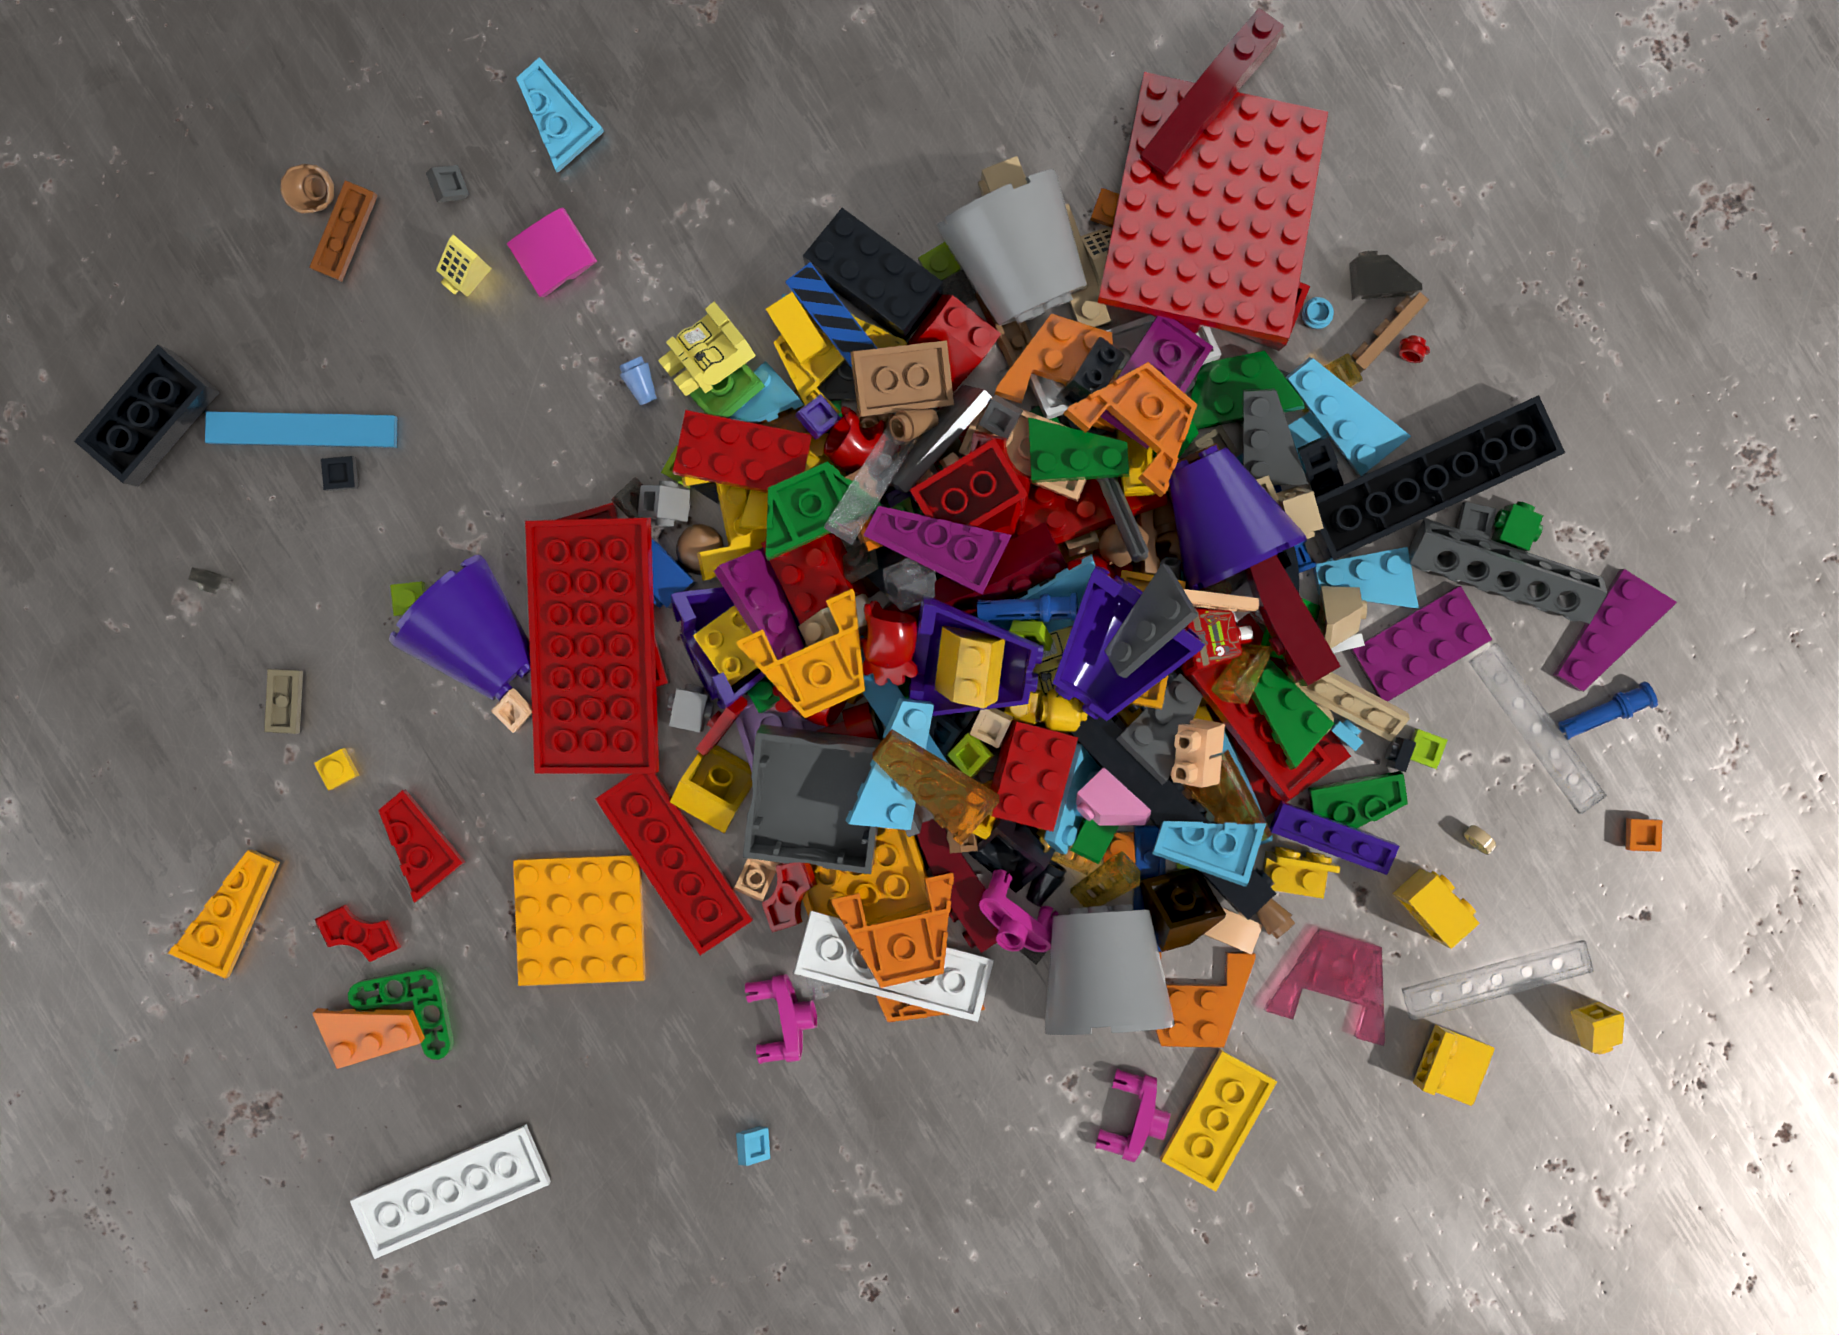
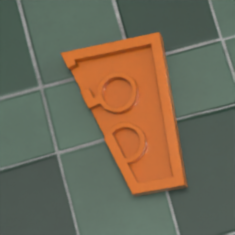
[312,1008,425,1069]

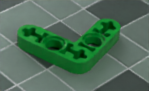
[348,968,454,1060]

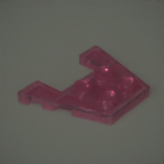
[1264,928,1385,1046]

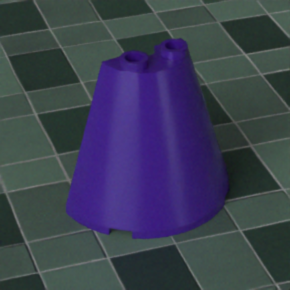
[1169,445,1307,591]
[389,555,531,701]
[1053,566,1205,721]
[671,587,806,709]
[908,596,1043,716]

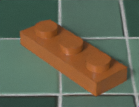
[309,180,378,282]

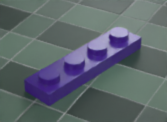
[1269,801,1400,875]

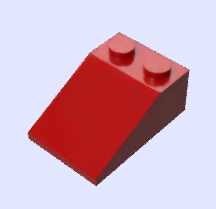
[907,295,1001,410]

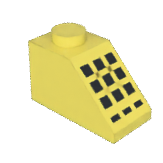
[436,235,492,297]

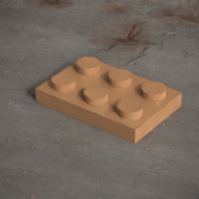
[850,340,954,417]

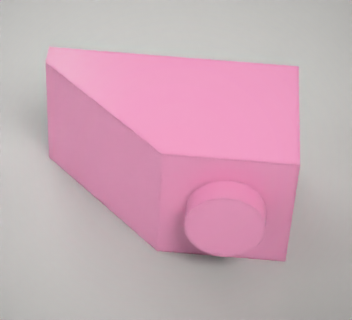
[1076,768,1151,825]

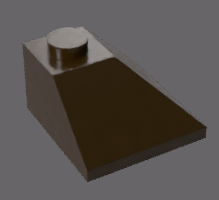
[1141,868,1226,952]

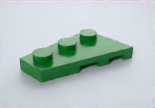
[1028,417,1129,483]
[1243,656,1335,770]
[1308,771,1408,851]

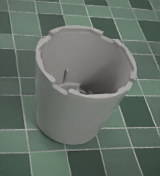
[937,169,1087,326]
[1045,904,1175,1035]

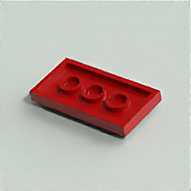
[673,410,812,493]

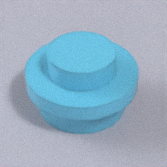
[1301,297,1334,329]

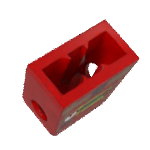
[1182,609,1253,676]

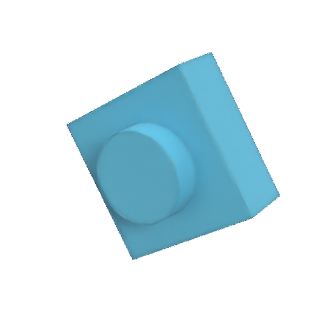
[1331,718,1364,751]
[736,1126,770,1166]

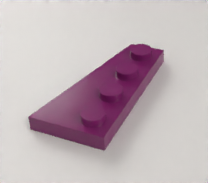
[864,506,1012,595]
[714,547,805,660]
[1553,569,1677,692]

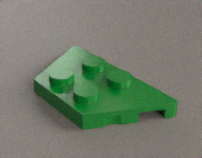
[1191,351,1305,430]
[766,461,881,561]

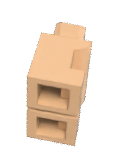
[1171,719,1225,788]

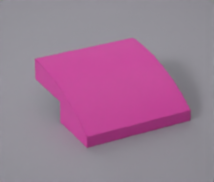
[506,208,597,297]

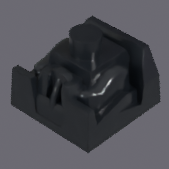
[968,818,1056,893]

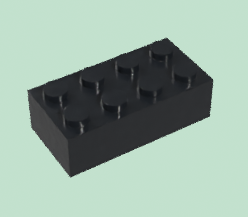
[803,207,943,341]
[74,344,220,487]

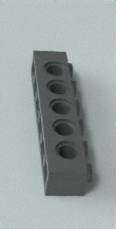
[1409,518,1607,624]

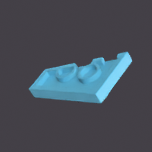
[704,361,804,424]
[1313,547,1419,609]
[1152,821,1266,886]

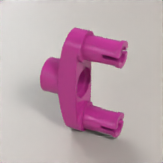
[979,869,1059,952]
[745,974,817,1064]
[1095,1068,1171,1162]

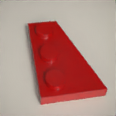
[378,789,466,903]

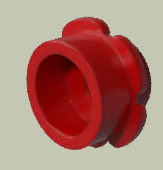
[1399,335,1430,363]

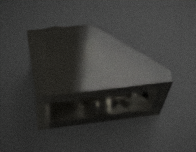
[1349,251,1422,301]

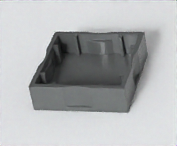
[743,724,883,874]

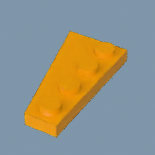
[168,849,280,979]

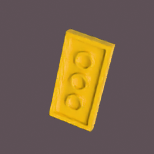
[1160,1049,1277,1192]

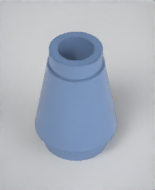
[619,356,657,406]

